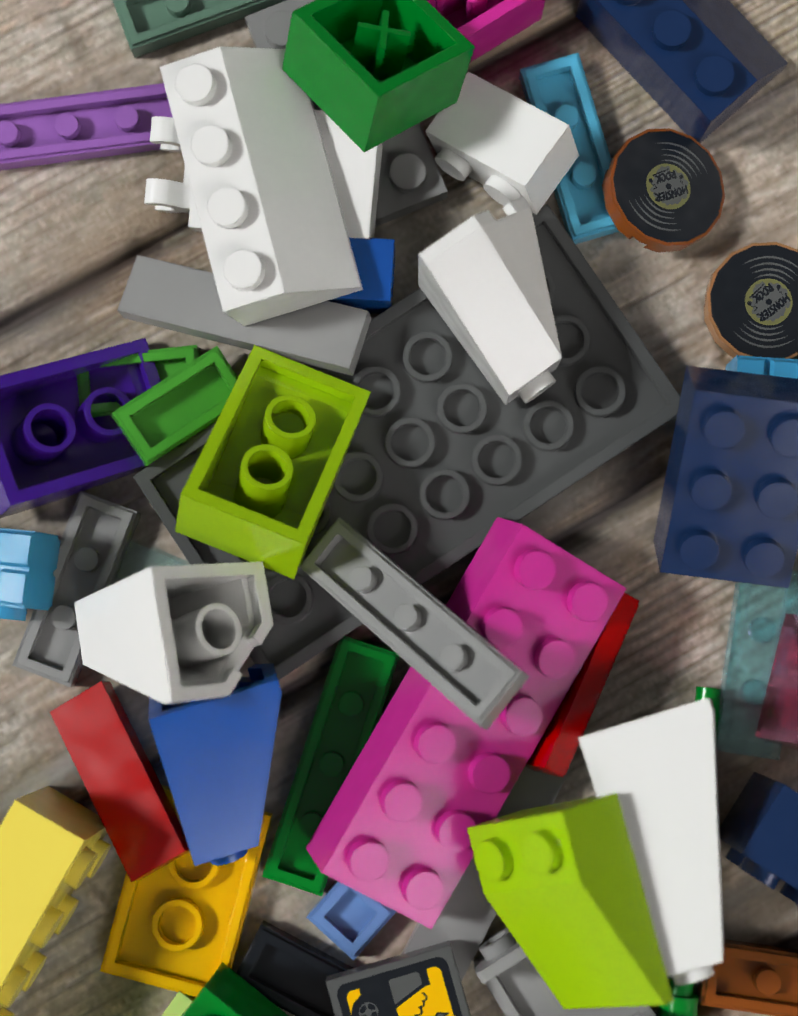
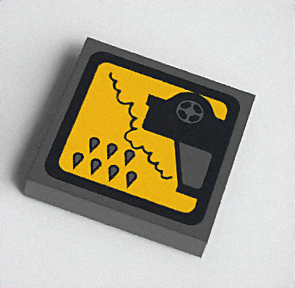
[326,940,471,1016]

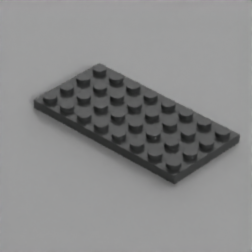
[133,204,680,681]

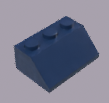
[576,0,788,143]

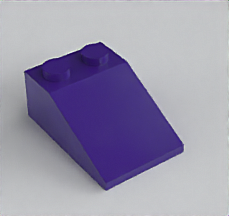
[0,338,183,518]

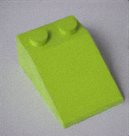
[175,345,371,579]
[467,793,674,1009]

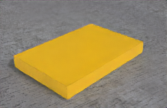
[100,785,273,997]

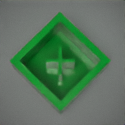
[282,0,475,153]

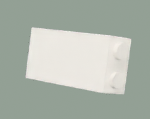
[578,697,725,986]

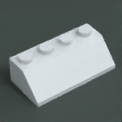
[160,46,363,326]

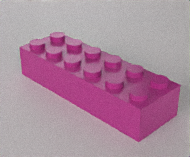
[306,517,627,930]

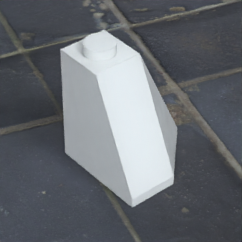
[418,197,562,405]
[74,561,274,704]

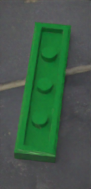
[262,636,400,896]

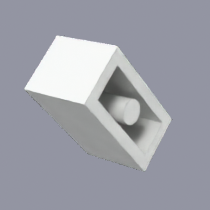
[425,72,579,215]

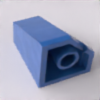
[148,663,282,866]

